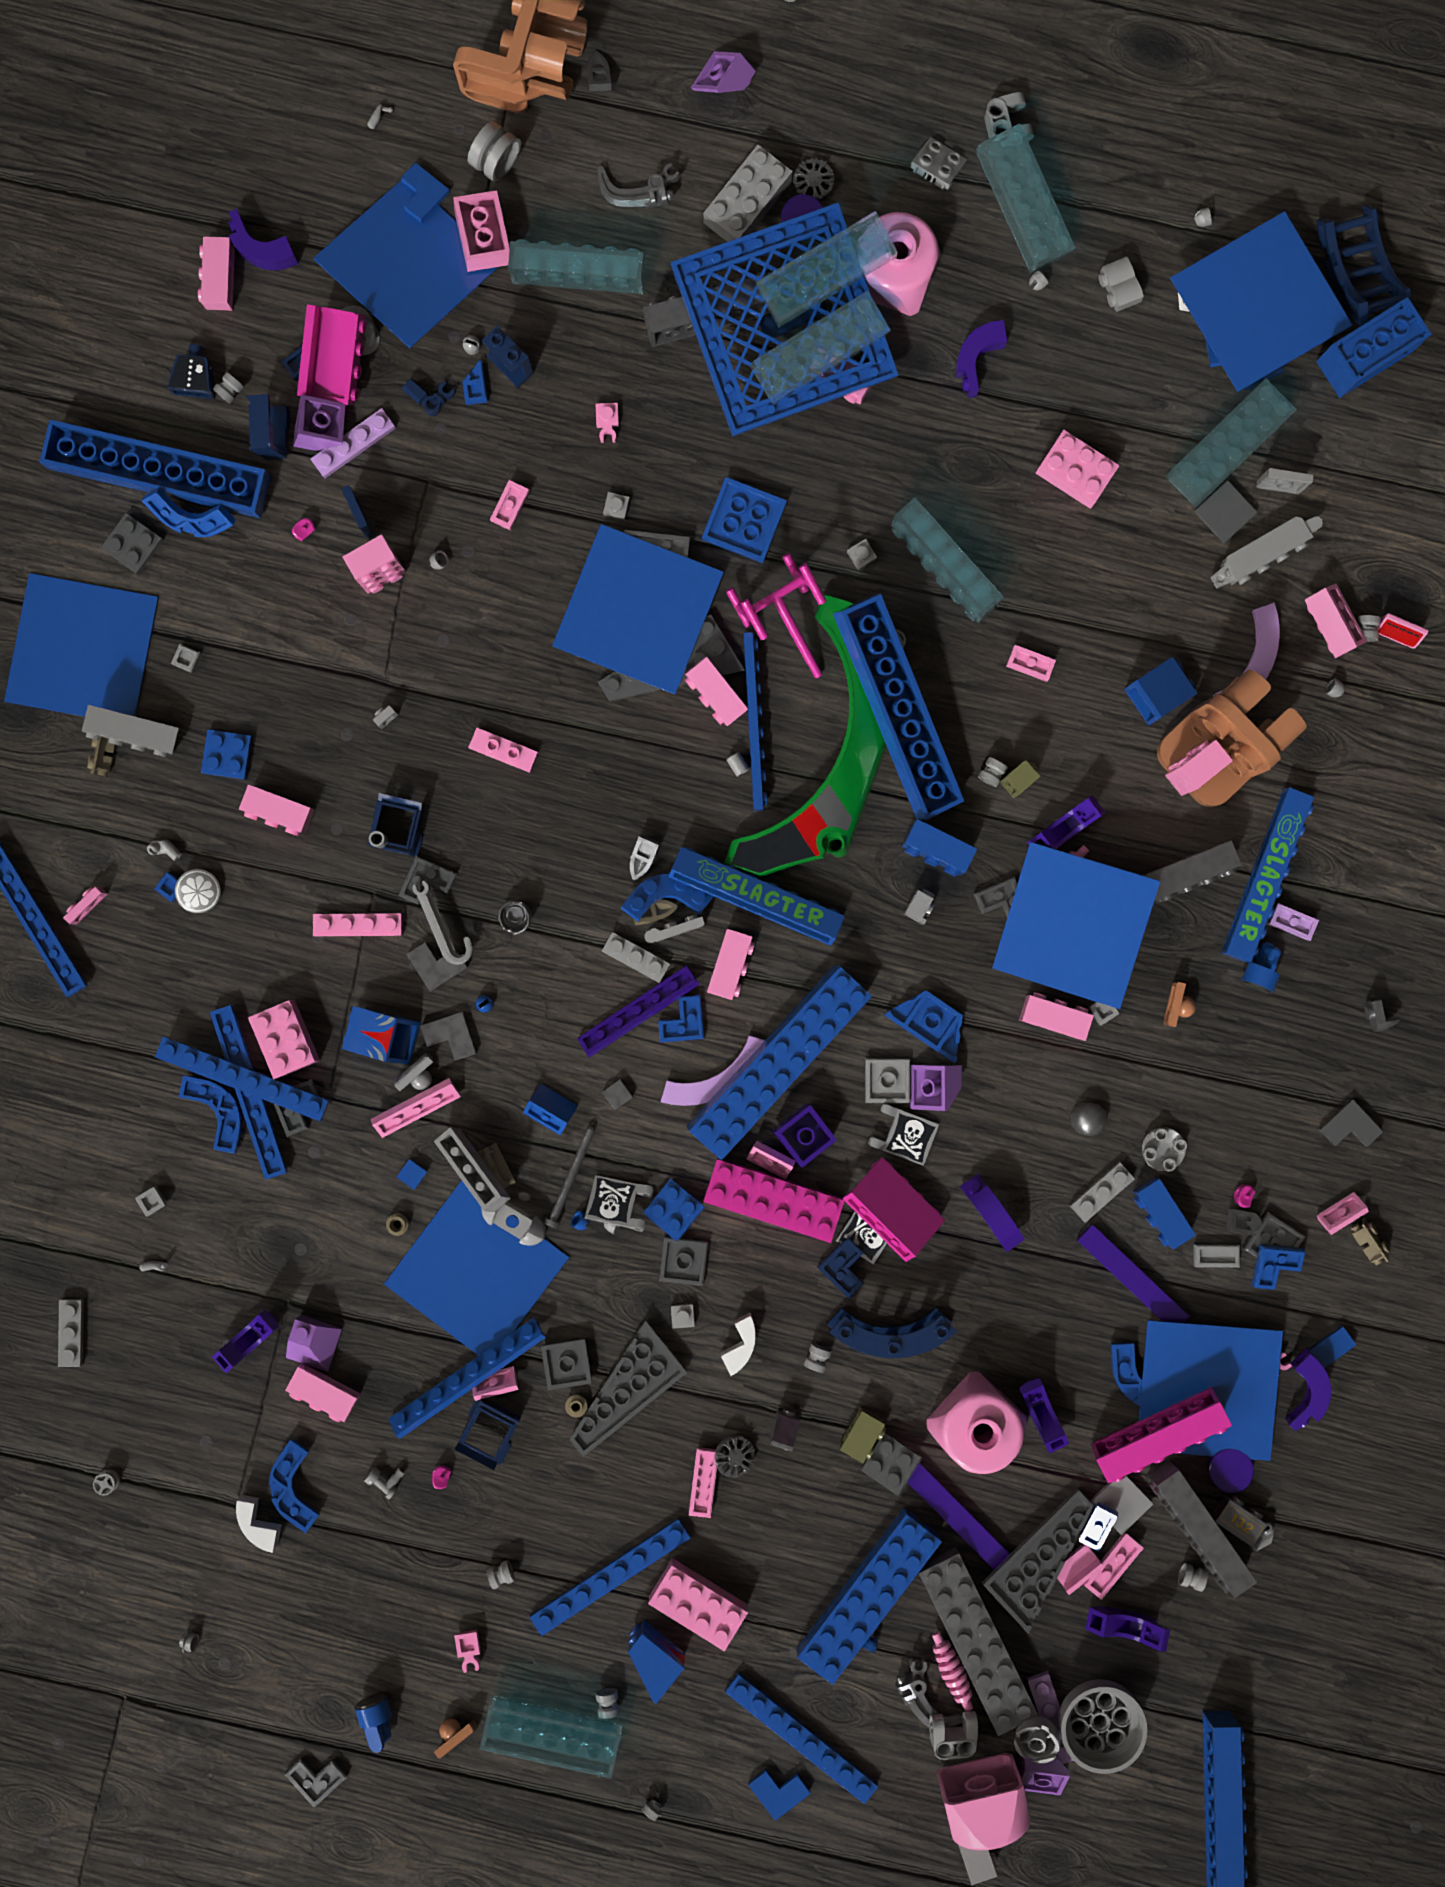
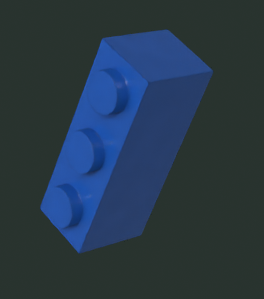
[1133,1177,1196,1250]

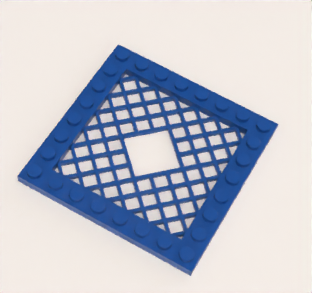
[670,203,898,437]

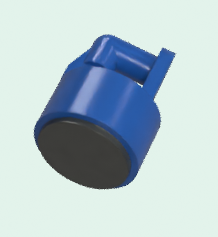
[1241,942,1281,994]
[355,1694,393,1753]

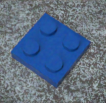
[201,729,253,780]
[643,1179,705,1242]

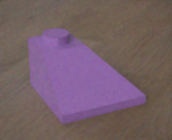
[691,51,756,93]
[293,394,345,451]
[910,1065,962,1111]
[286,1315,342,1372]
[1018,1756,1070,1795]

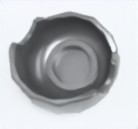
[498,900,532,935]
[1070,1102,1107,1136]

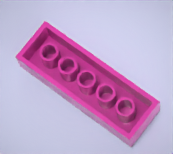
[703,1157,844,1243]
[1091,1387,1232,1483]

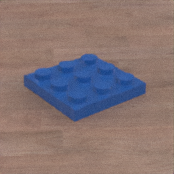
[702,477,787,563]

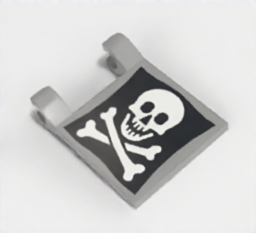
[868,1104,939,1166]
[585,1175,653,1232]
[836,1211,887,1264]

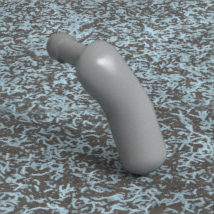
[367,104,393,129]
[139,1261,168,1271]

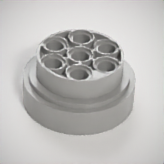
[1058,1679,1147,1774]

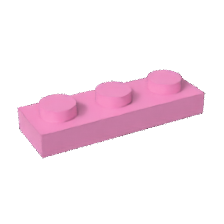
[1084,1532,1143,1600]

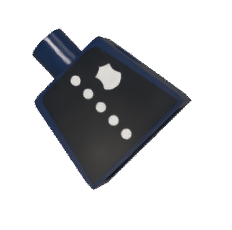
[167,344,215,399]

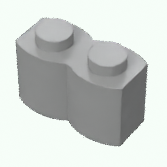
[1099,257,1144,312]

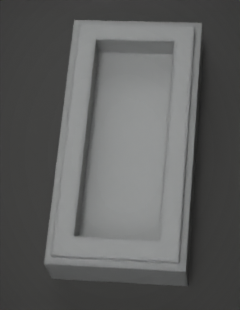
[1193,1244,1240,1267]

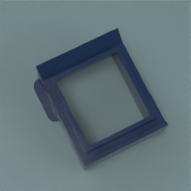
[245,394,290,460]
[367,793,426,857]
[454,1398,521,1470]

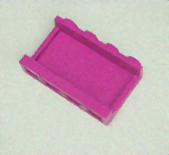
[297,304,367,405]
[842,1157,945,1262]

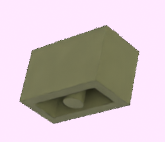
[1000,760,1040,798]
[839,1407,886,1463]

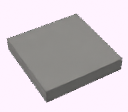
[1256,468,1314,494]
[865,1058,910,1103]
[1090,1476,1153,1535]

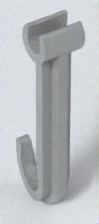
[413,881,473,965]

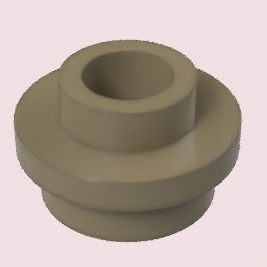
[386,1213,409,1236]
[565,1395,587,1418]

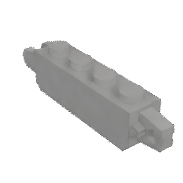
[1210,516,1323,588]

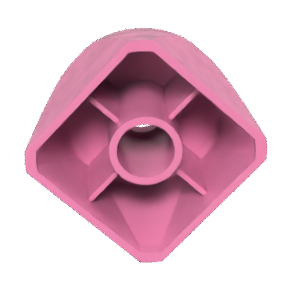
[856,212,941,316]
[927,1372,1027,1474]
[937,1753,1030,1850]

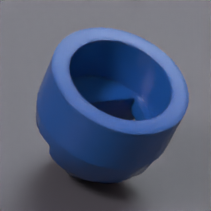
[475,995,494,1013]
[570,1211,590,1230]
[862,1636,878,1653]

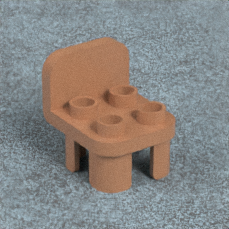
[453,0,587,113]
[1157,670,1307,807]

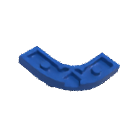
[141,487,236,537]
[621,874,714,922]
[179,1075,242,1154]
[1110,1342,1142,1405]
[269,1438,320,1533]

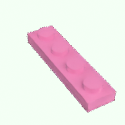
[313,913,403,936]
[371,1078,461,1138]

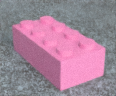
[648,1558,748,1651]

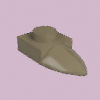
[634,899,677,925]

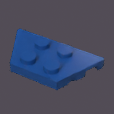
[884,990,963,1063]

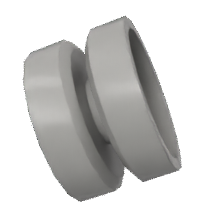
[468,121,521,182]

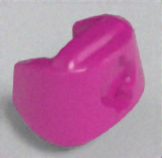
[292,518,315,541]
[1234,1184,1255,1208]
[432,1465,451,1489]

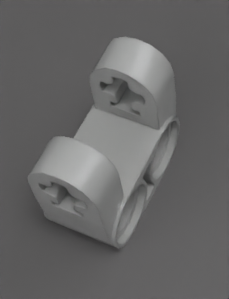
[984,92,1034,148]
[929,1711,978,1760]

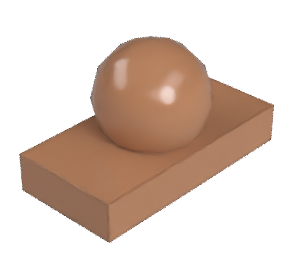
[1163,982,1196,1027]
[434,1718,479,1758]

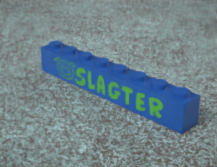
[1221,787,1314,963]
[669,847,844,946]

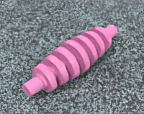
[932,1631,973,1712]

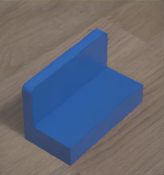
[523,1084,578,1136]

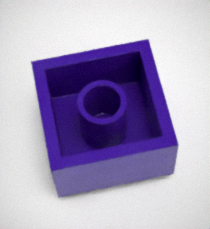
[772,1103,837,1167]

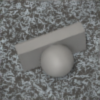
[394,1052,433,1091]

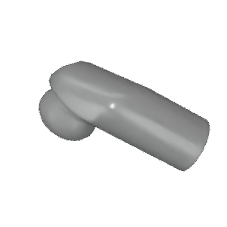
[147,840,182,861]
[1248,1522,1274,1553]

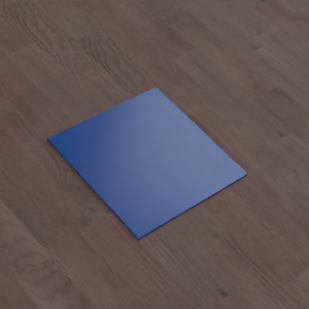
[313,181,499,348]
[1170,211,1352,392]
[552,524,724,695]
[4,573,159,717]
[992,842,1160,1009]
[384,1180,569,1356]
[1138,1320,1283,1461]

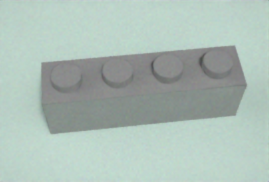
[82,705,178,757]
[434,1127,510,1212]

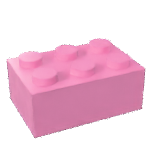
[453,190,511,272]
[1036,430,1119,509]
[343,534,406,594]
[1165,740,1233,796]
[248,1000,320,1079]

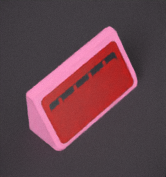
[1377,613,1428,648]

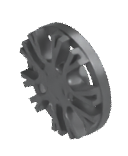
[793,158,834,200]
[714,1435,755,1478]

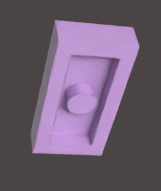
[1268,903,1319,941]

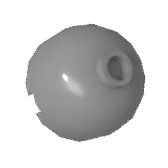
[1014,1715,1060,1763]

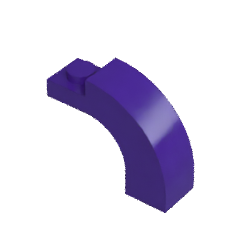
[228,209,299,270]
[955,320,1007,398]
[1027,795,1106,849]
[960,1174,1025,1252]
[212,1309,279,1373]
[1285,1348,1331,1431]
[1019,1378,1069,1454]
[1085,1607,1170,1652]

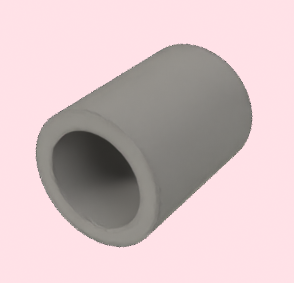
[726,752,750,777]
[369,831,388,848]

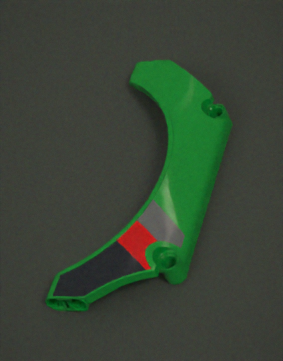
[724,595,887,877]

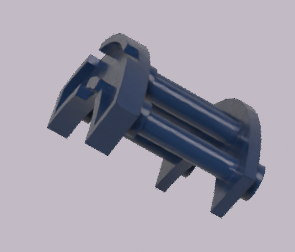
[1316,205,1413,326]
[827,1307,957,1359]

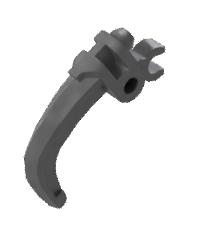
[597,163,681,209]
[895,1658,963,1728]

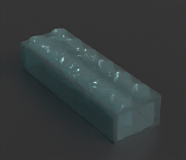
[975,124,1076,274]
[756,211,898,328]
[508,239,645,294]
[750,291,891,405]
[1166,378,1297,507]
[891,498,1004,623]
[479,1695,622,1779]

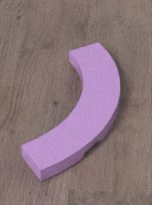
[1213,603,1280,696]
[661,1036,765,1106]

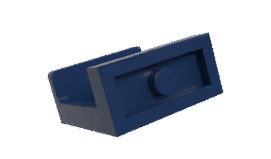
[482,325,533,389]

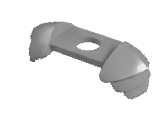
[481,1204,546,1246]

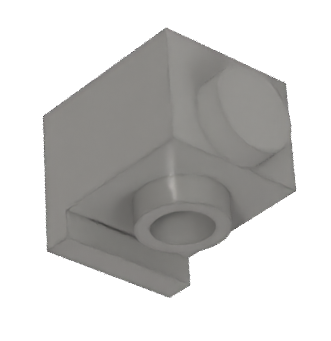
[903,889,935,925]

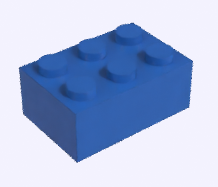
[902,819,977,877]

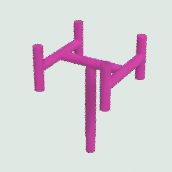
[726,553,827,678]

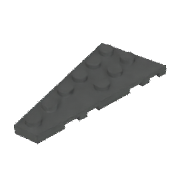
[598,614,745,702]
[569,1320,687,1457]
[981,1488,1094,1634]

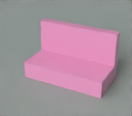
[1057,1544,1104,1595]

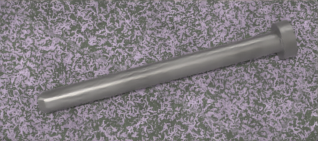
[544,1126,595,1229]

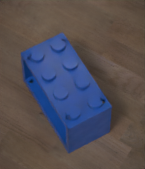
[1316,297,1432,398]

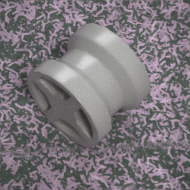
[93,1469,120,1496]

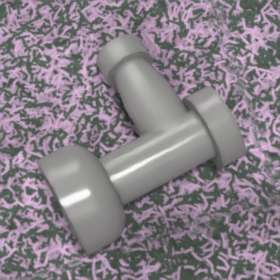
[364,1467,405,1500]

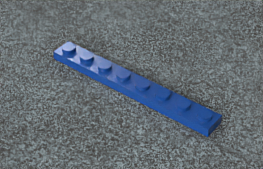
[743,632,767,811]
[0,842,88,997]
[210,1005,288,1180]
[155,1036,330,1121]
[388,1318,546,1439]
[529,1517,691,1636]
[725,1672,878,1804]

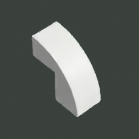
[721,1313,755,1376]
[236,1495,282,1553]

